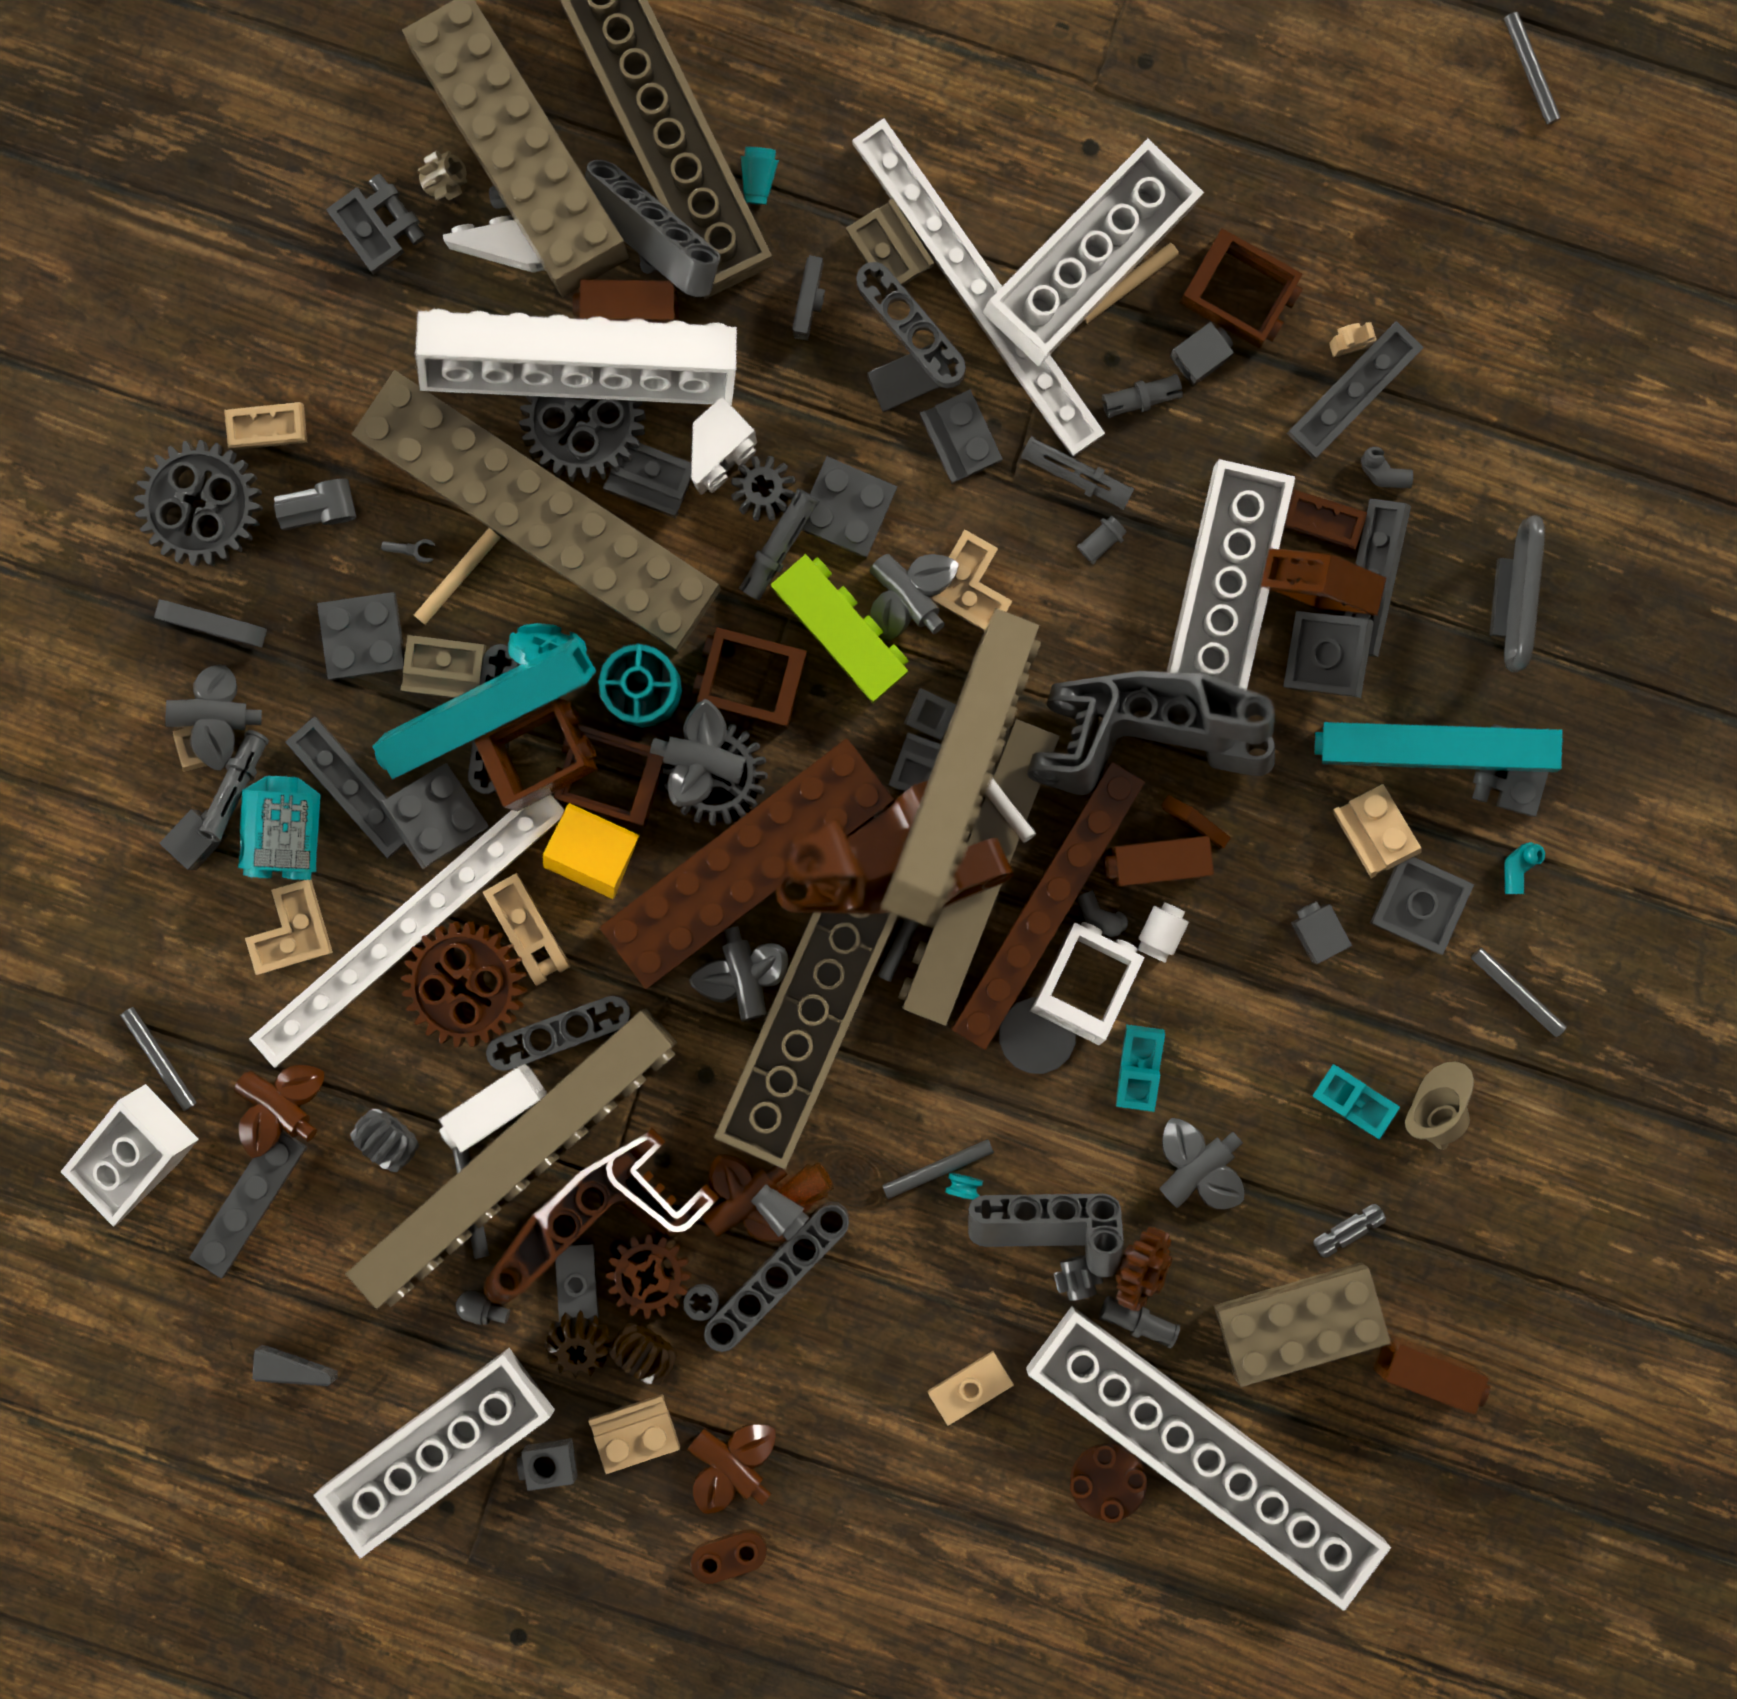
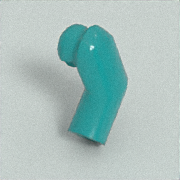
[1504,842,1545,894]

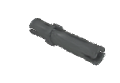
[1020,436,1135,510]
[739,488,820,601]
[197,730,269,842]

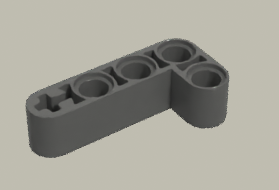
[968,1194,1123,1277]

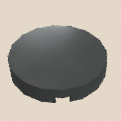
[999,997,1076,1074]

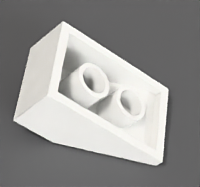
[61,1084,199,1227]

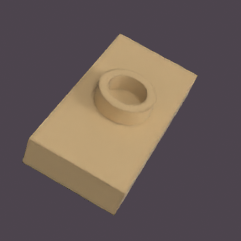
[224,402,307,450]
[927,1351,1014,1426]

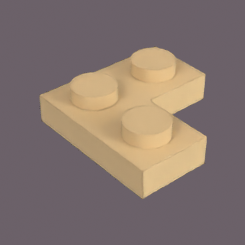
[930,529,1012,631]
[245,880,333,975]

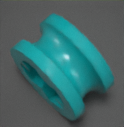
[945,1173,983,1200]

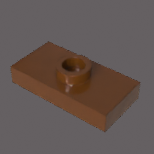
[1284,489,1367,551]

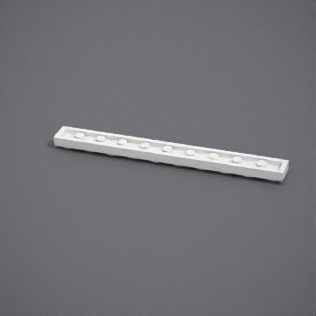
[852,118,1105,458]
[249,794,565,1068]

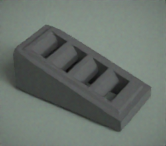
[252,1345,338,1386]

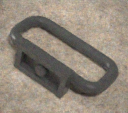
[1489,515,1545,673]

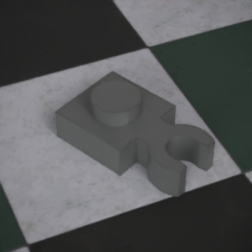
[904,688,956,740]

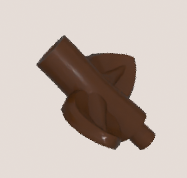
[234,1065,325,1158]
[702,1154,788,1243]
[687,1424,776,1514]

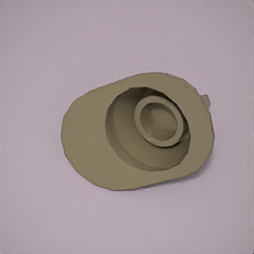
[1405,1061,1475,1150]

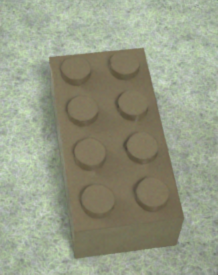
[1213,1262,1391,1387]

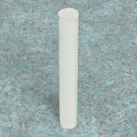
[986,778,1036,843]

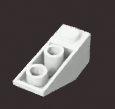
[443,216,545,272]

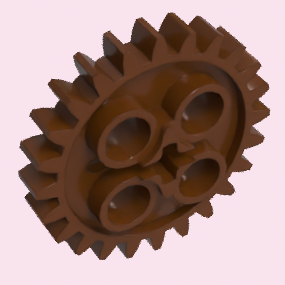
[401,921,527,1048]

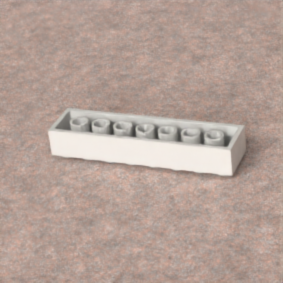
[416,309,737,405]

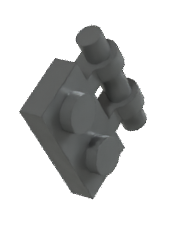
[326,174,426,275]
[1472,724,1549,817]

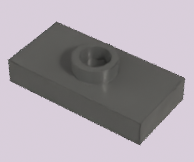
[792,255,825,341]
[555,1243,599,1322]

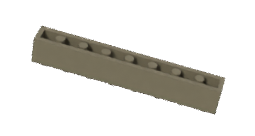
[898,719,1060,1026]

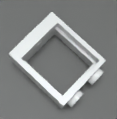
[1030,922,1145,1045]
[439,1063,548,1152]

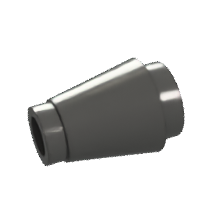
[750,1184,809,1241]

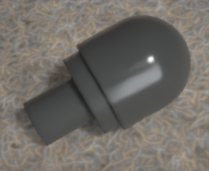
[455,1291,510,1325]

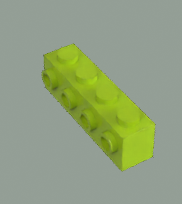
[770,554,909,704]

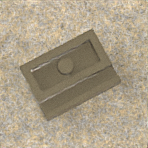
[846,198,934,295]
[400,635,486,698]

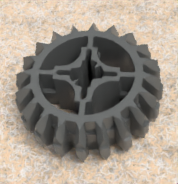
[663,724,768,826]

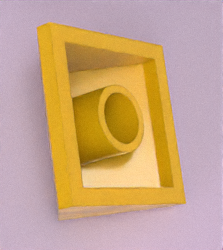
[543,803,640,899]

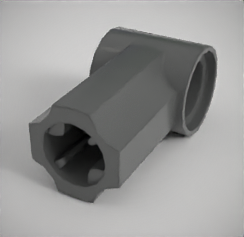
[274,479,356,531]

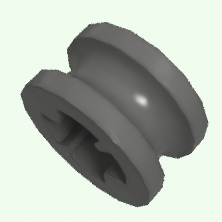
[683,1284,719,1321]

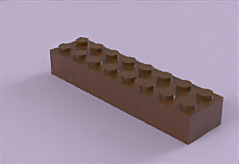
[599,738,894,989]

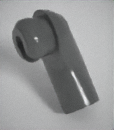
[1361,446,1413,489]
[1076,890,1128,937]

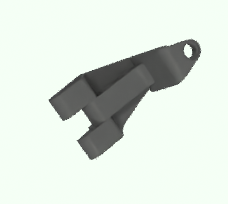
[1027,671,1275,795]

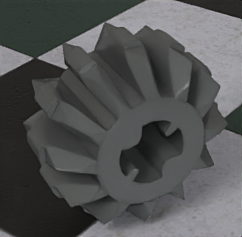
[731,456,796,522]
[350,1108,419,1172]

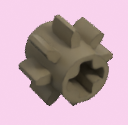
[418,150,467,200]

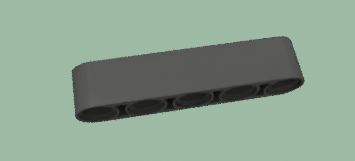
[584,160,720,297]
[704,1201,849,1352]

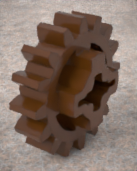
[1116,1226,1172,1312]
[606,1232,691,1319]

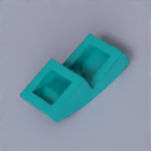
[1116,1024,1165,1112]
[1312,1064,1400,1140]

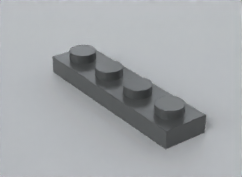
[1287,321,1424,460]
[1344,499,1411,657]
[285,717,405,858]
[189,1130,308,1279]

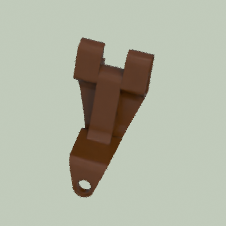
[776,780,1014,914]
[483,1128,719,1304]

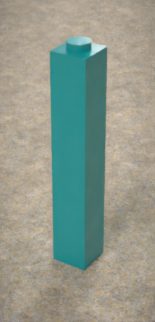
[372,637,596,779]
[1314,722,1563,772]

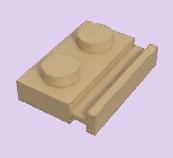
[1333,784,1421,878]
[588,1394,680,1474]

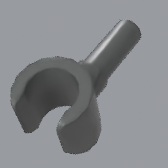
[381,539,435,564]

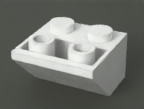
[692,396,757,495]

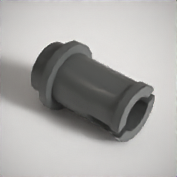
[1077,515,1127,564]

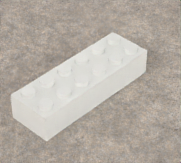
[983,139,1204,367]
[1167,459,1295,690]
[314,1348,555,1558]

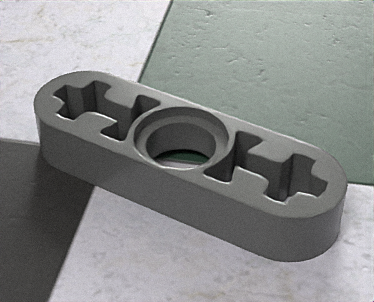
[154,599,267,648]

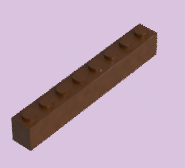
[951,762,1145,1050]

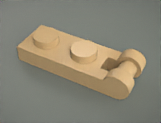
[483,873,571,986]

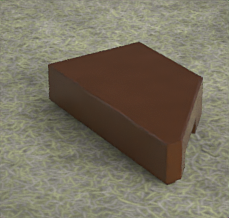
[1161,795,1231,849]

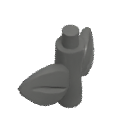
[870,554,959,641]
[166,664,262,771]
[650,699,746,807]
[689,926,789,1022]
[1159,1118,1244,1209]

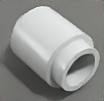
[1138,902,1189,962]

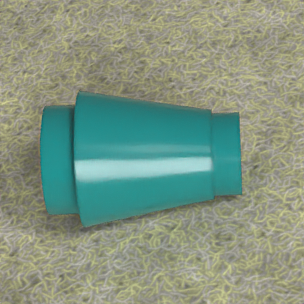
[741,147,779,205]

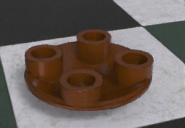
[1070,1443,1148,1523]

